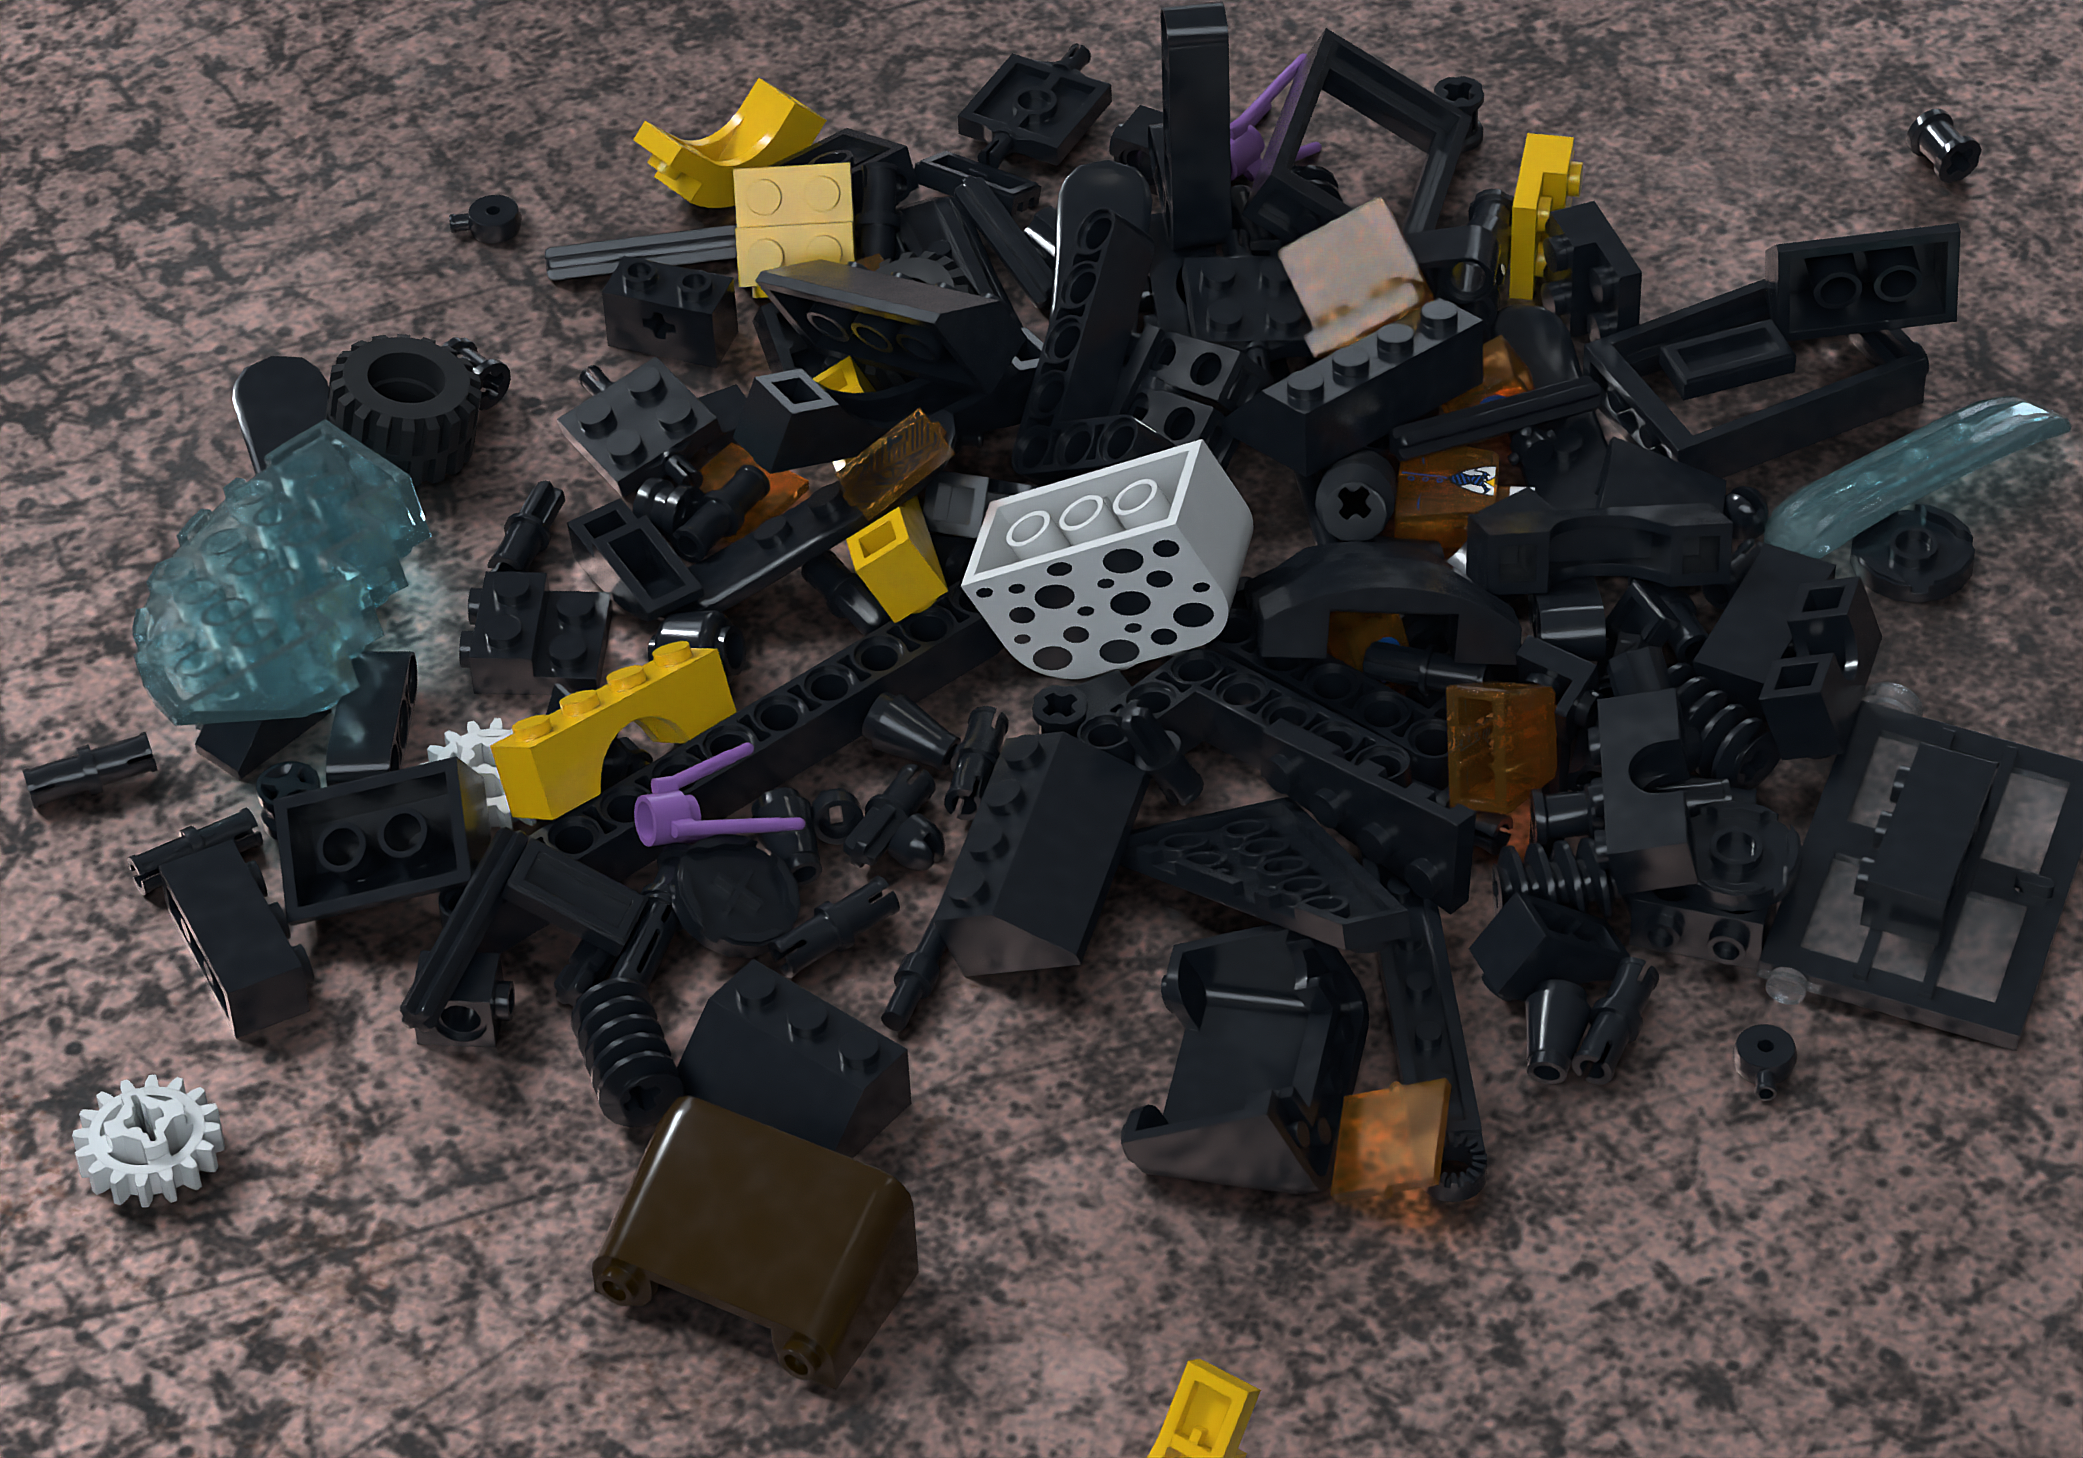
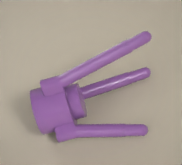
[1230,53,1322,182]
[634,742,805,847]

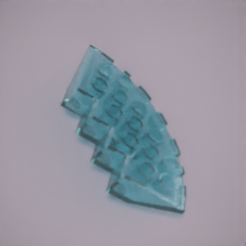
[132,419,431,726]

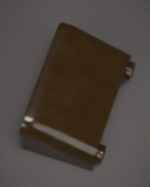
[592,1096,919,1390]

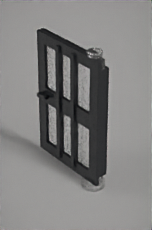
[1756,682,2083,1051]

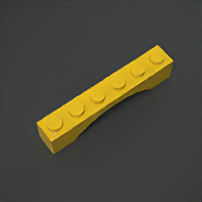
[813,356,948,624]

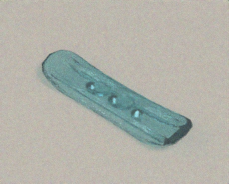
[1763,396,2072,559]

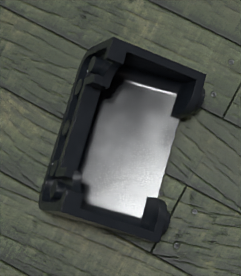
[1121,923,1369,1195]

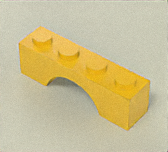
[490,641,736,820]

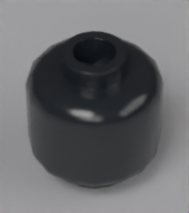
[648,610,746,685]

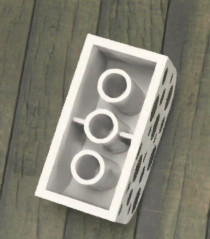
[961,439,1254,679]

